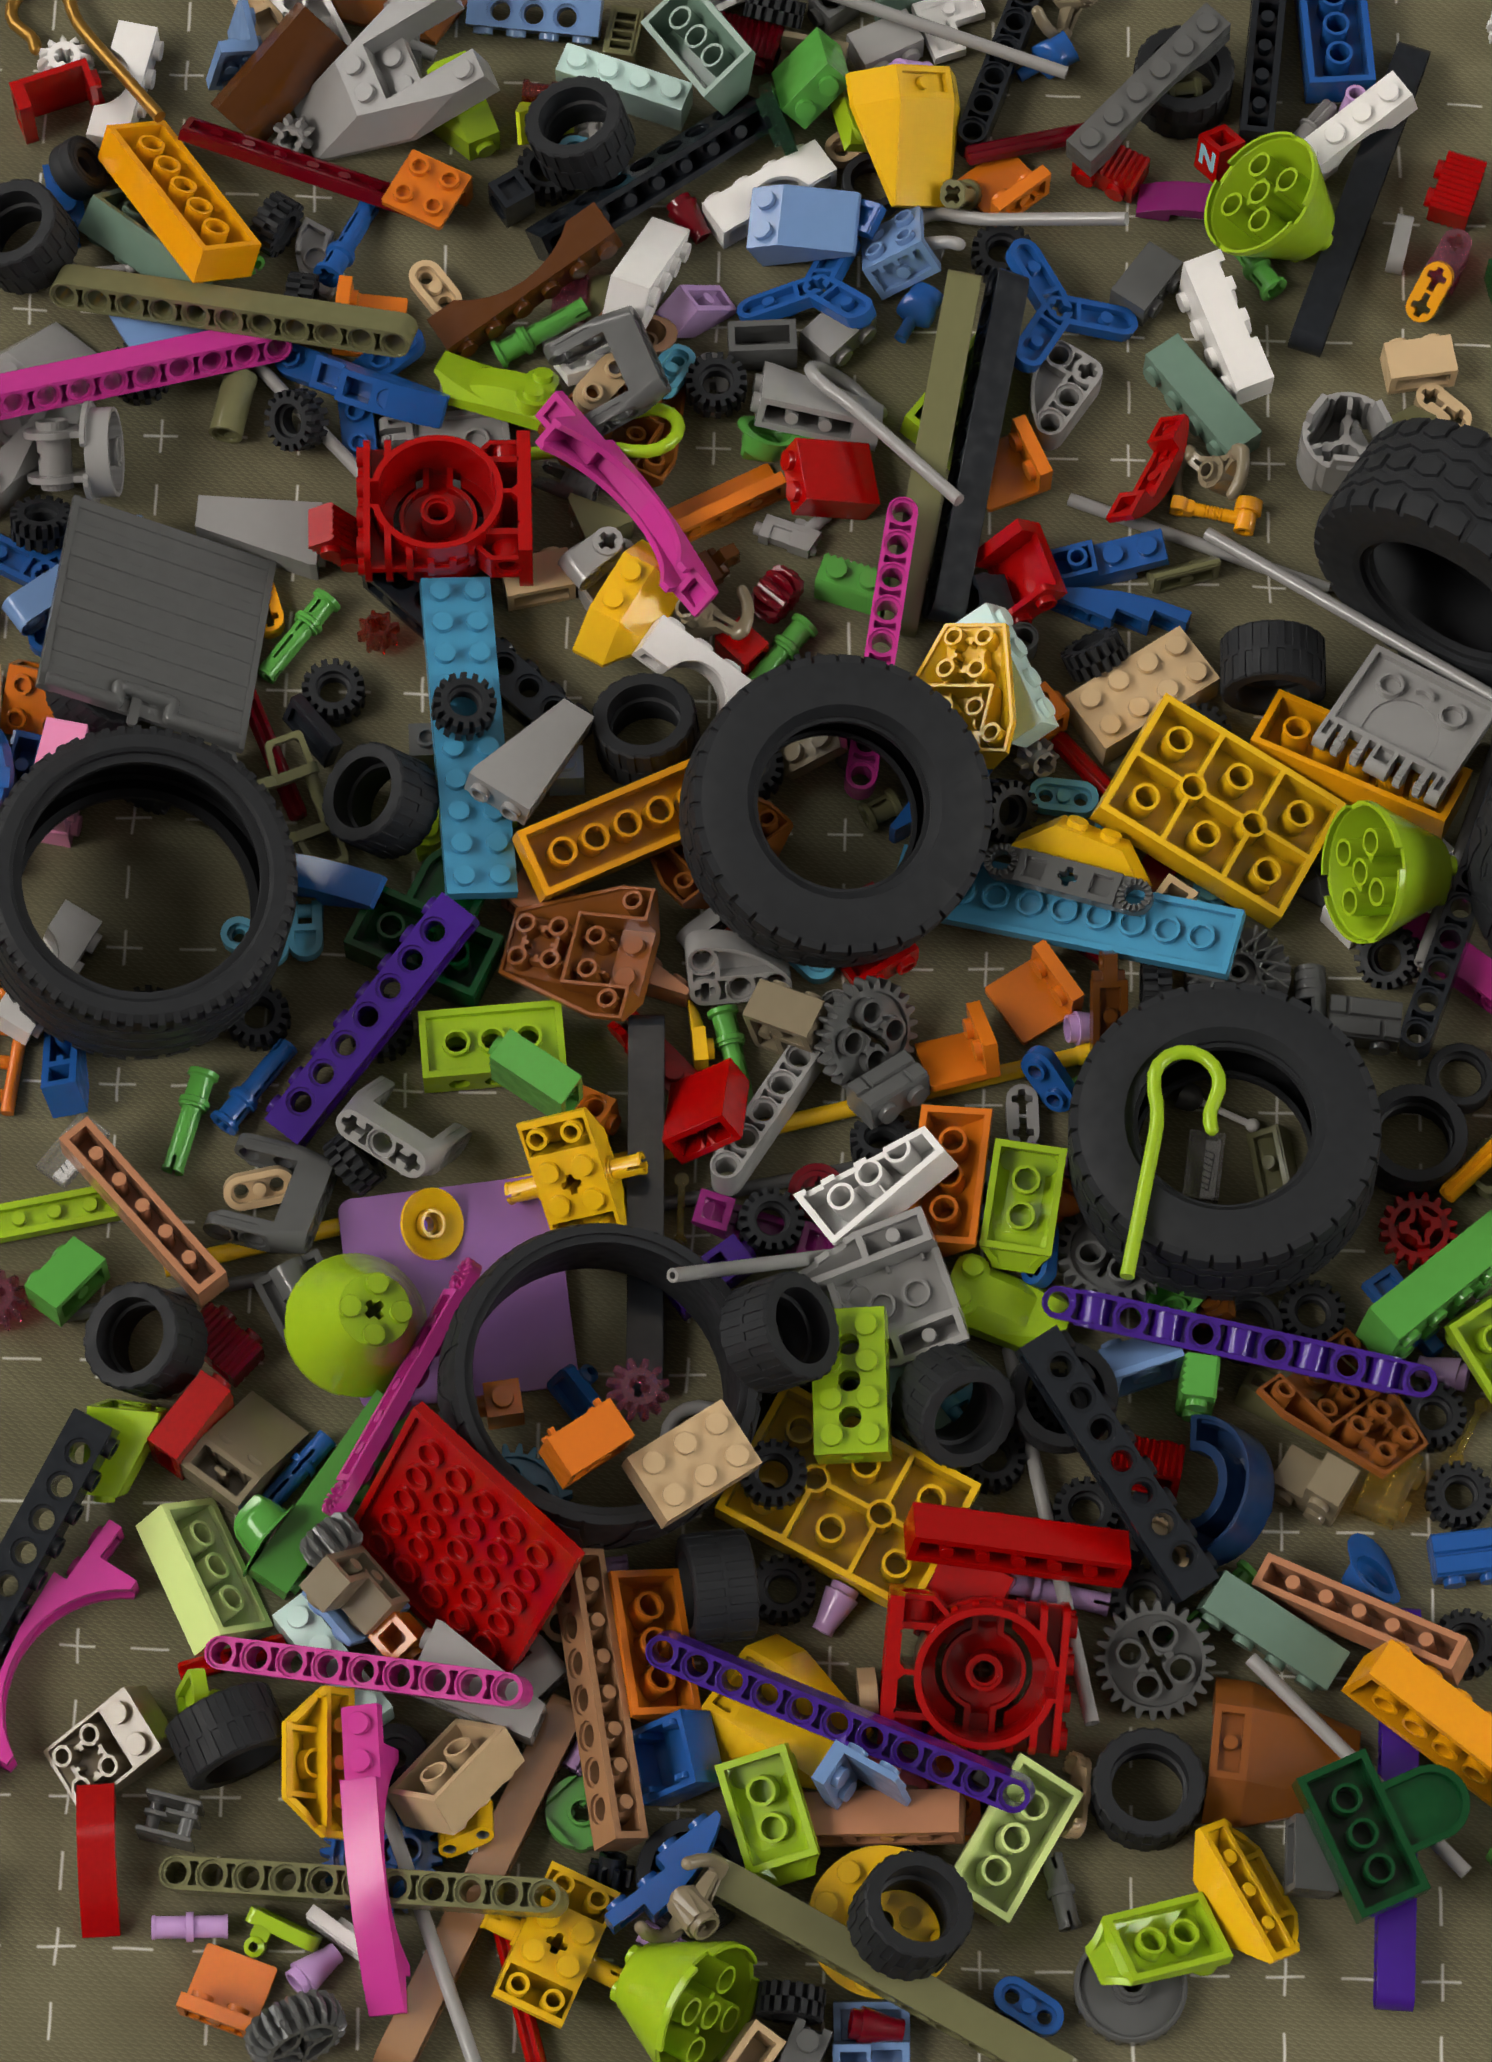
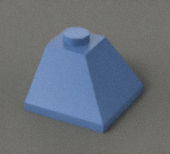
[1097,1338,1185,1397]

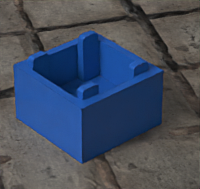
[632,1709,722,1807]

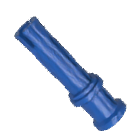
[313,201,379,288]
[210,1038,298,1136]

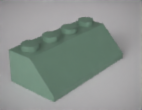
[640,0,756,116]
[77,188,214,284]

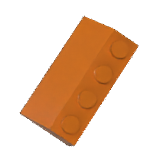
[907,1104,994,1257]
[608,1568,702,1724]

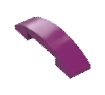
[1135,181,1212,222]
[691,1188,834,1255]

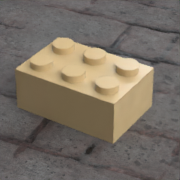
[621,1399,762,1529]
[387,1718,525,1836]

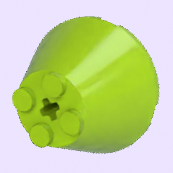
[1204,131,1335,263]
[1321,800,1458,944]
[284,1253,427,1398]
[610,1941,760,2062]

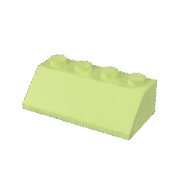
[135,1498,274,1656]
[953,1753,1084,1926]

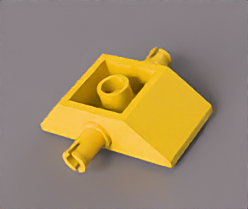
[504,1107,648,1230]
[480,1860,623,2029]

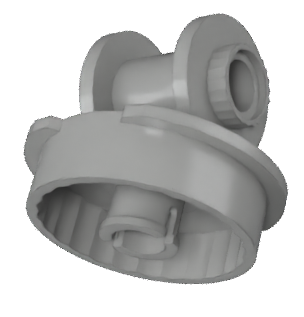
[23,401,125,503]

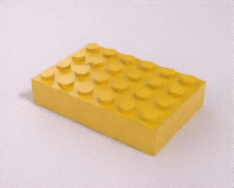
[1089,693,1347,929]
[714,1386,982,1608]

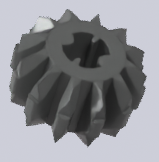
[299,1512,364,1568]

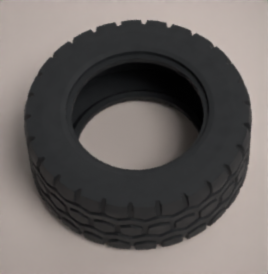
[1314,417,1492,688]

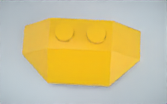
[572,539,678,668]
[1012,815,1152,886]
[282,1685,355,1840]
[1193,1818,1300,1964]

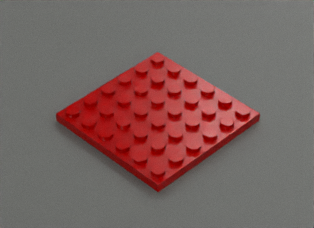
[354,1401,586,1673]

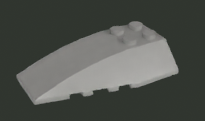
[777,1205,970,1368]

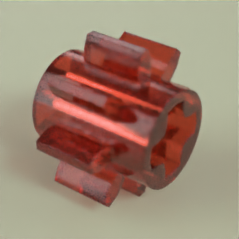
[357,609,400,655]

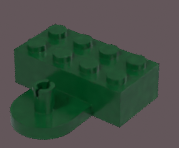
[343,848,505,1007]
[1291,1748,1470,1925]

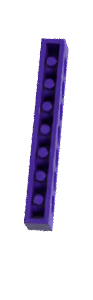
[264,892,480,1147]

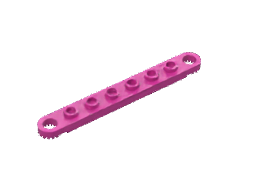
[322,1257,482,1516]

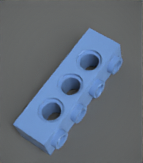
[465,0,604,45]

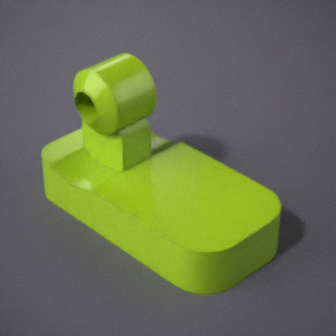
[175,1668,220,1714]
[243,1905,323,1958]

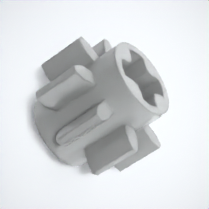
[272,113,315,154]
[1013,738,1060,780]

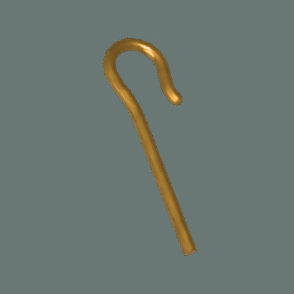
[5,0,166,123]

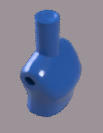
[1015,30,1080,82]
[894,281,943,343]

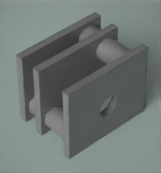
[135,1788,205,1853]

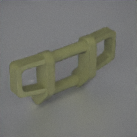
[256,730,350,864]

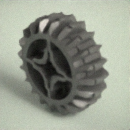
[243,1989,348,2062]

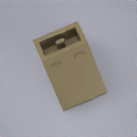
[180,1391,310,1516]
[43,1685,175,1806]

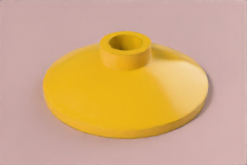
[400,1187,464,1260]

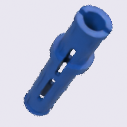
[262,1430,337,1506]

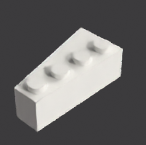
[602,217,692,329]
[793,1126,959,1247]

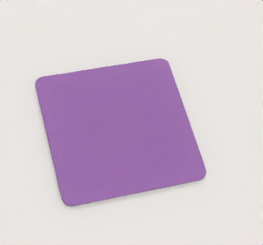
[338,1176,578,1407]

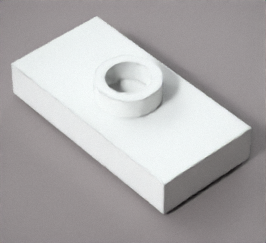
[306,1904,359,1962]

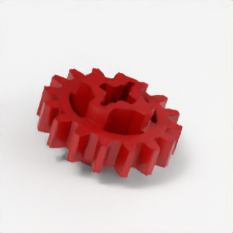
[1378,1192,1458,1270]

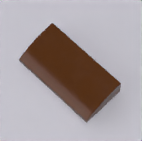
[210,1,348,141]

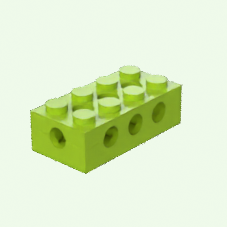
[418,1000,567,1093]
[812,1306,892,1465]

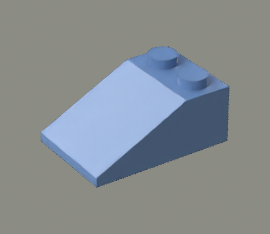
[746,184,861,267]

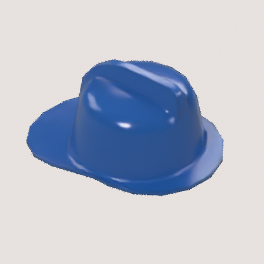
[1341,1533,1401,1604]

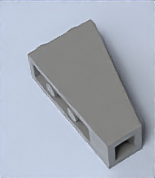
[750,361,884,452]
[195,495,327,580]
[464,698,594,826]
[403,1619,547,1746]

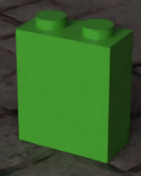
[771,27,849,129]
[488,1028,583,1116]

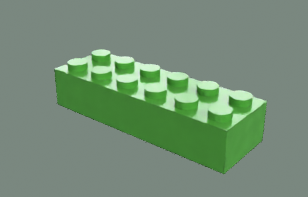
[1355,1209,1492,1359]

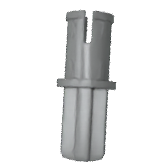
[1293,99,1338,139]

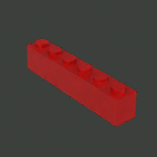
[903,1501,1132,1589]

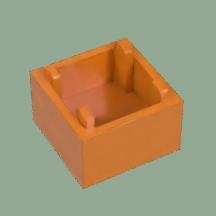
[538,1397,635,1489]

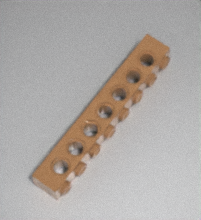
[556,1548,649,1851]

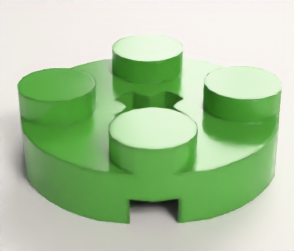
[545,1775,594,1853]

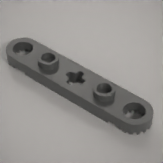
[983,843,1154,916]

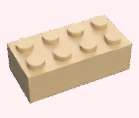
[1065,625,1220,766]

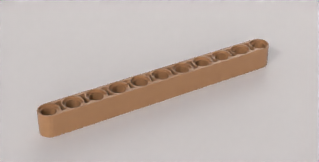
[373,1693,577,2062]

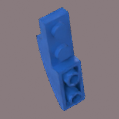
[309,352,450,429]
[1051,528,1170,587]
[604,1810,721,1935]

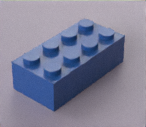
[1294,0,1376,104]

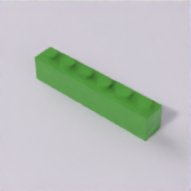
[248,1390,410,1600]

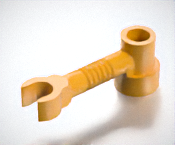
[1169,495,1263,537]

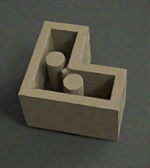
[742,978,828,1055]
[1274,1444,1360,1528]
[299,1545,410,1635]

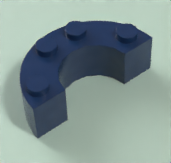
[1186,1414,1275,1566]

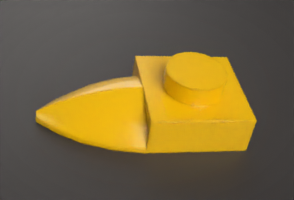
[688,1000,715,1072]

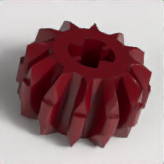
[751,564,804,625]

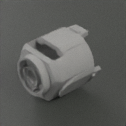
[1296,392,1393,495]

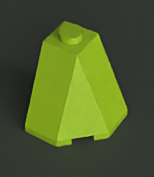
[426,50,501,161]
[83,1399,169,1503]

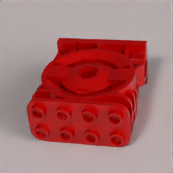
[356,430,534,586]
[876,1583,1078,1757]

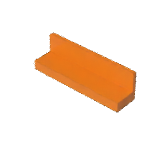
[668,463,787,542]

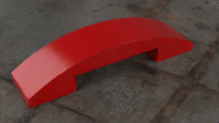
[1105,414,1189,523]
[76,1783,121,1938]

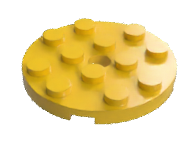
[808,1845,947,1999]

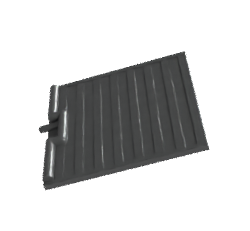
[35,494,277,754]

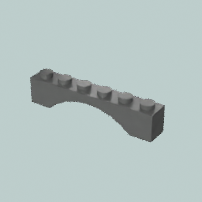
[1066,2,1231,178]

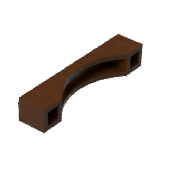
[426,202,623,358]

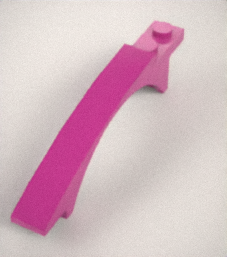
[535,391,719,617]
[0,1519,140,1773]
[339,1703,411,2017]

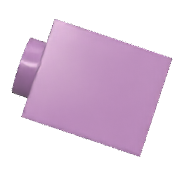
[655,285,737,338]

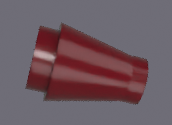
[666,192,712,245]
[847,2005,905,2044]

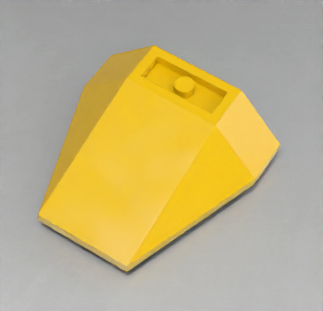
[845,64,961,208]
[916,623,1016,769]
[701,1634,874,1790]

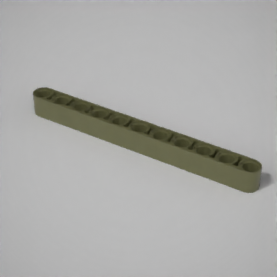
[49,264,418,358]
[884,269,982,638]
[158,1855,569,1918]
[713,1857,1080,2062]

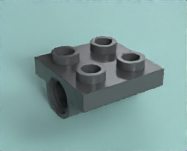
[253,1248,323,1347]

